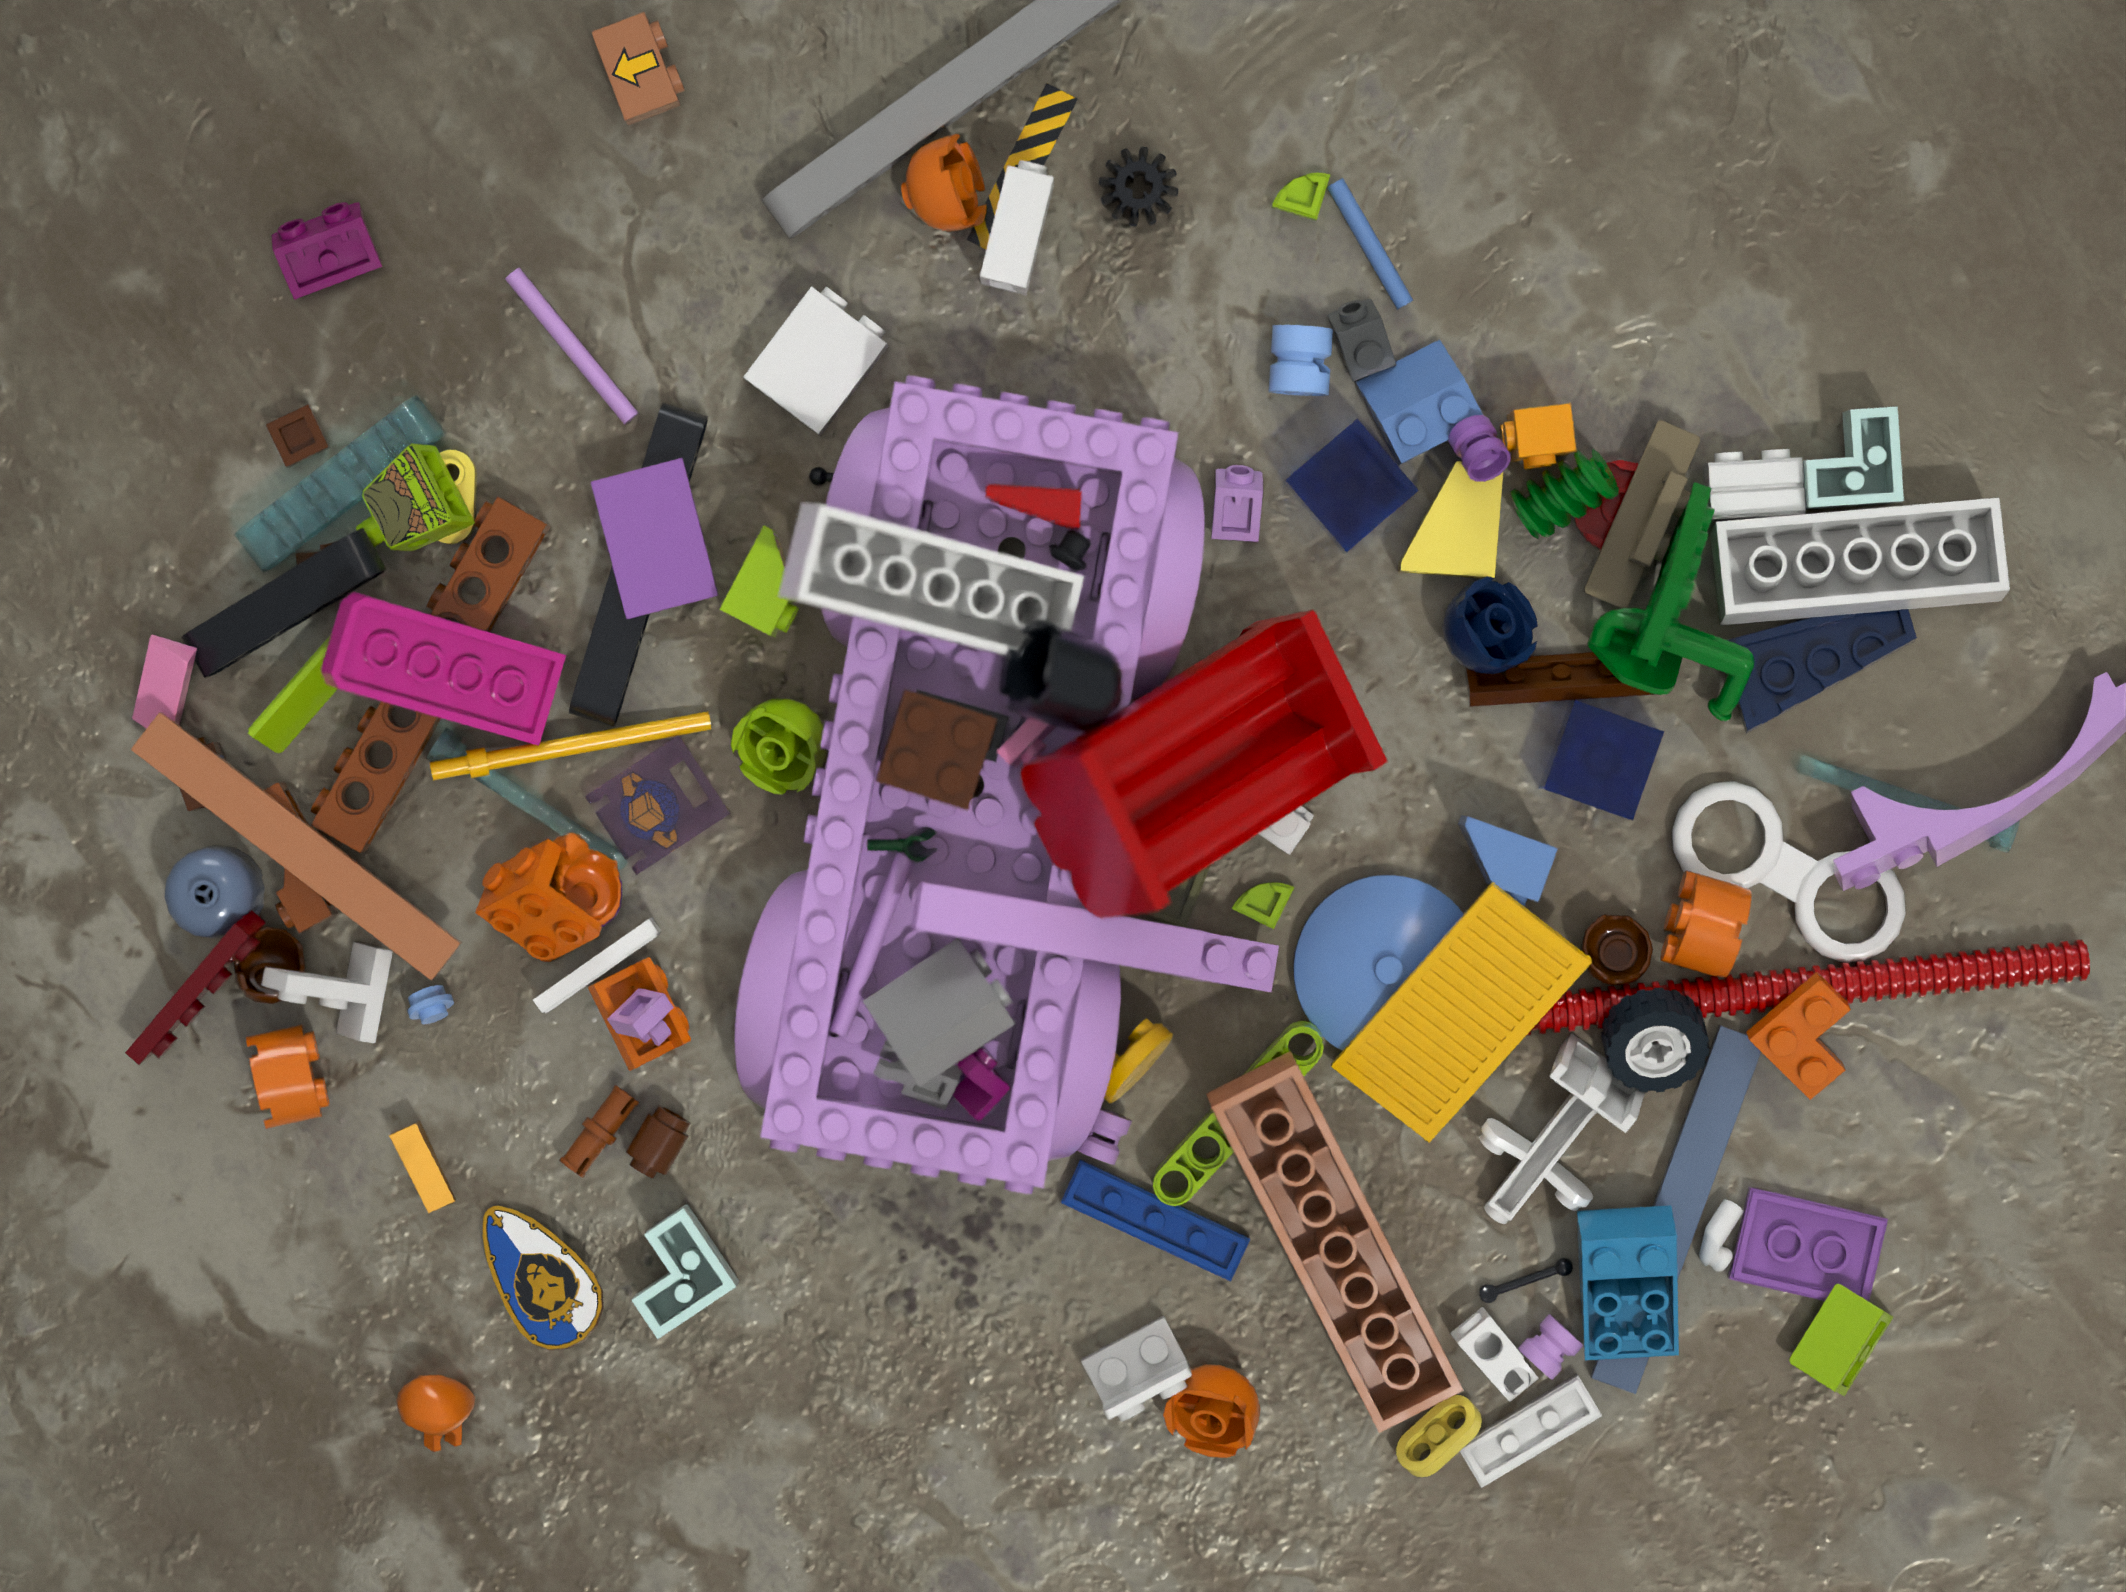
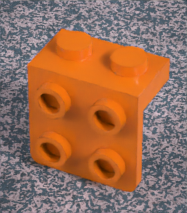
[475,839,602,962]

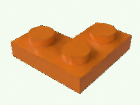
[1746,972,1851,1100]

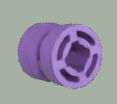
[1449,415,1511,482]

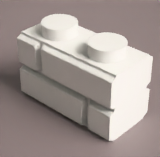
[1703,449,1806,521]

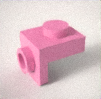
[996,717,1056,767]

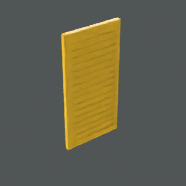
[1331,882,1592,1143]

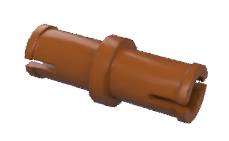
[559,1085,640,1178]

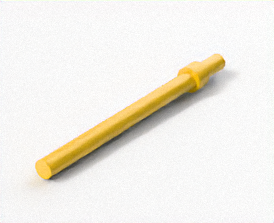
[429,711,712,781]

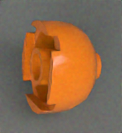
[901,133,986,232]
[1163,1364,1261,1458]

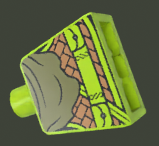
[356,444,475,551]

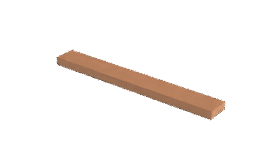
[130,712,462,981]

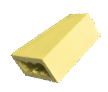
[1398,461,1503,579]

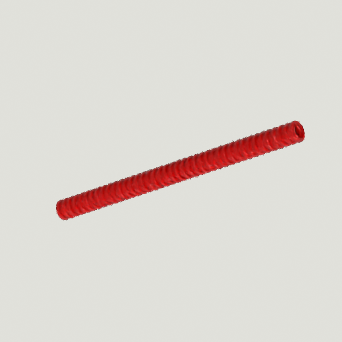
[1526,939,2090,1036]

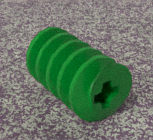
[1510,449,1619,539]

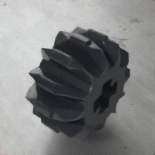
[1099,147,1179,228]

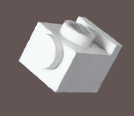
[1259,806,1314,855]

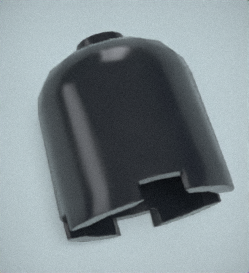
[999,620,1122,732]

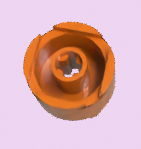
[1660,870,1752,978]
[246,1025,330,1129]

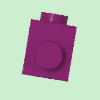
[952,1047,1011,1121]

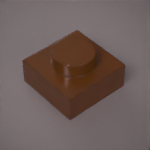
[266,404,331,468]

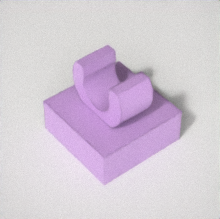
[607,988,674,1046]

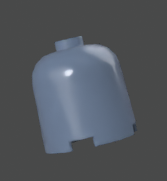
[164,845,265,938]

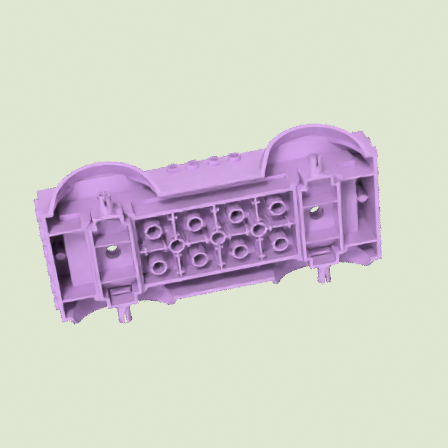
[735,375,1205,1194]

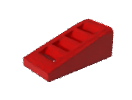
[985,484,1082,530]

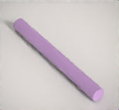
[505,268,639,425]
[829,852,914,1037]

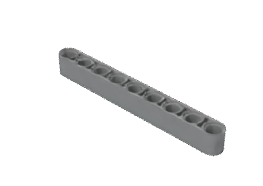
[762,0,1122,239]

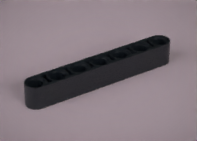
[569,403,708,727]

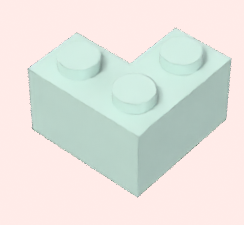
[1803,406,1904,509]
[631,1204,739,1339]

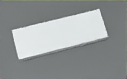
[533,918,661,1014]
[1460,1374,1602,1488]

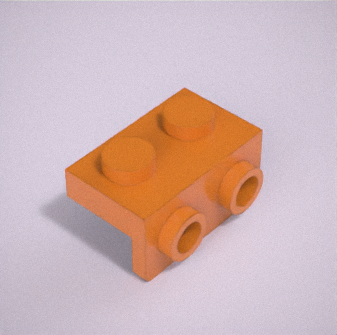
[588,957,691,1071]

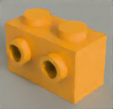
[1500,403,1576,469]

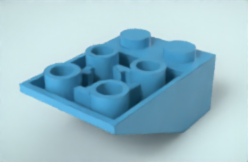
[1577,1205,1679,1360]

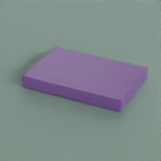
[591,458,719,620]
[1728,1187,1888,1301]

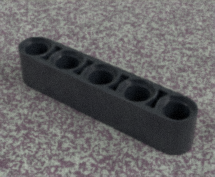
[181,528,387,678]

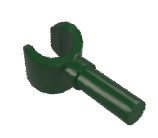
[867,827,937,862]

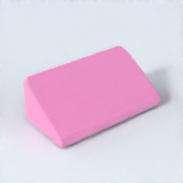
[132,634,197,729]

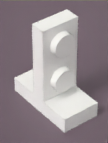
[262,942,393,1043]

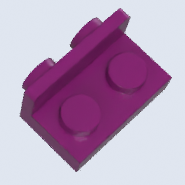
[271,202,382,300]

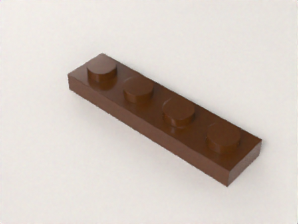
[1465,652,1656,707]

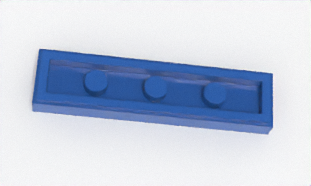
[1061,1159,1250,1281]

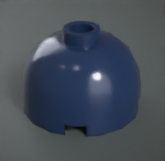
[1442,577,1538,674]

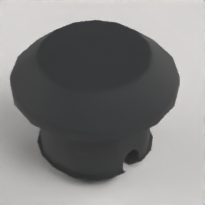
[1049,530,1091,571]

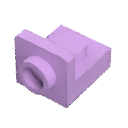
[1211,465,1263,542]

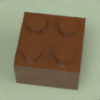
[875,689,997,810]

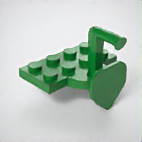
[1587,482,1755,722]

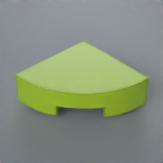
[1271,173,1330,221]
[1231,882,1294,929]

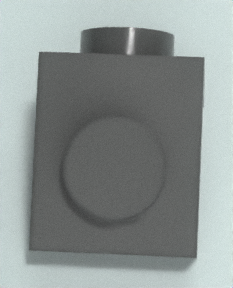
[1328,299,1396,381]

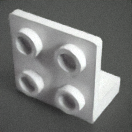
[1081,1316,1192,1422]

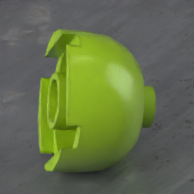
[731,698,828,795]

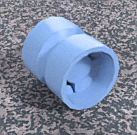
[1268,325,1333,396]

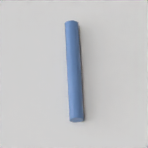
[1327,178,1413,310]

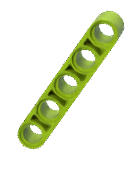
[1153,1021,1324,1206]

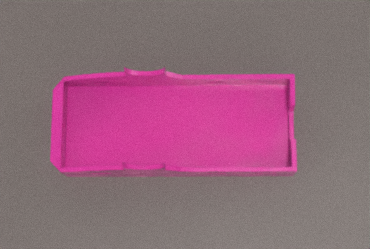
[321,592,566,746]

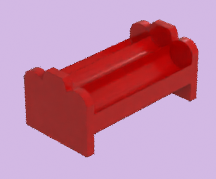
[1020,609,1388,918]

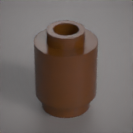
[626,1105,691,1178]

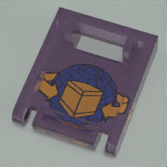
[585,735,731,875]

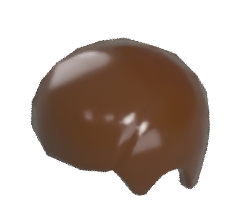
[1580,914,1653,985]
[233,926,305,1004]

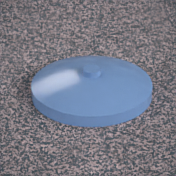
[1293,875,1463,1051]

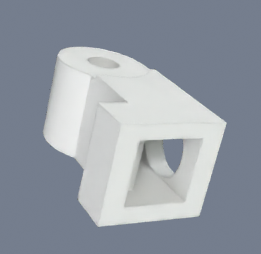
[1450,1307,1539,1402]

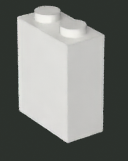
[980,160,1054,295]
[743,286,888,436]

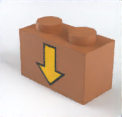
[591,12,685,126]

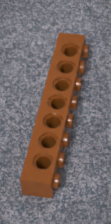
[310,496,551,853]

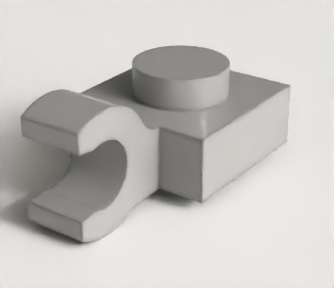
[873,1040,962,1110]

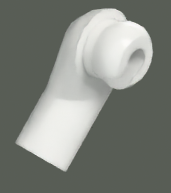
[1699,1199,1743,1272]

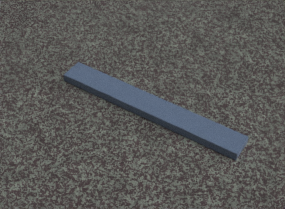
[1590,1025,1761,1394]

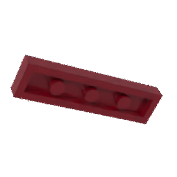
[125,910,266,1065]

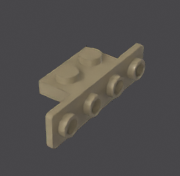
[1584,420,1700,609]

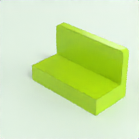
[1789,1284,1894,1396]

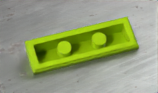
[248,633,338,754]

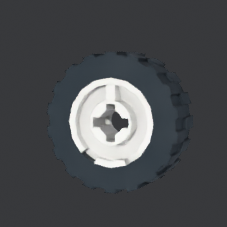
[1601,988,1710,1093]

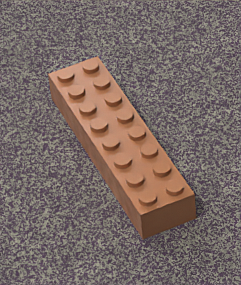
[1206,1051,1464,1433]

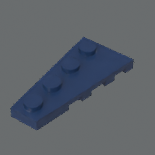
[1727,609,1917,734]

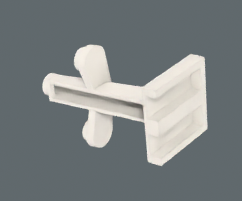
[1479,1033,1645,1224]

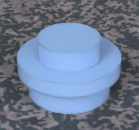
[407,985,454,1024]

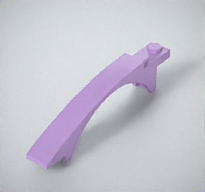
[1833,672,2126,891]
[911,882,1279,992]

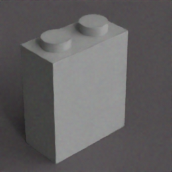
[863,938,1015,1088]

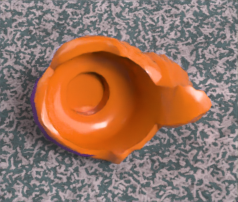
[550,833,622,927]

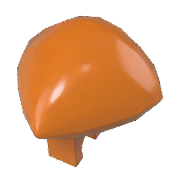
[396,1375,475,1452]

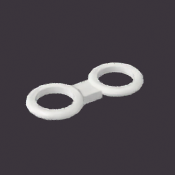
[1672,781,1906,962]

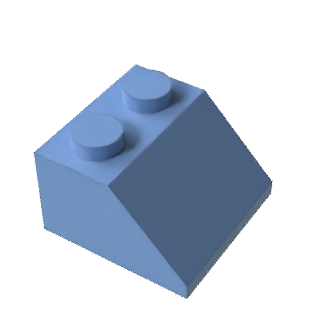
[1355,339,1483,466]
[1458,815,1558,907]

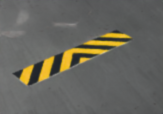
[967,83,1078,249]

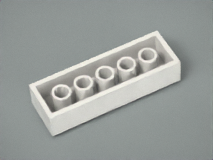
[1710,498,2010,625]
[778,503,1084,657]

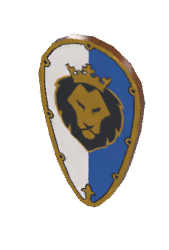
[483,1206,604,1350]

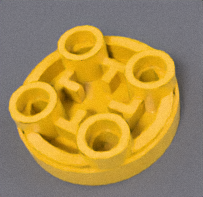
[1104,1018,1173,1103]

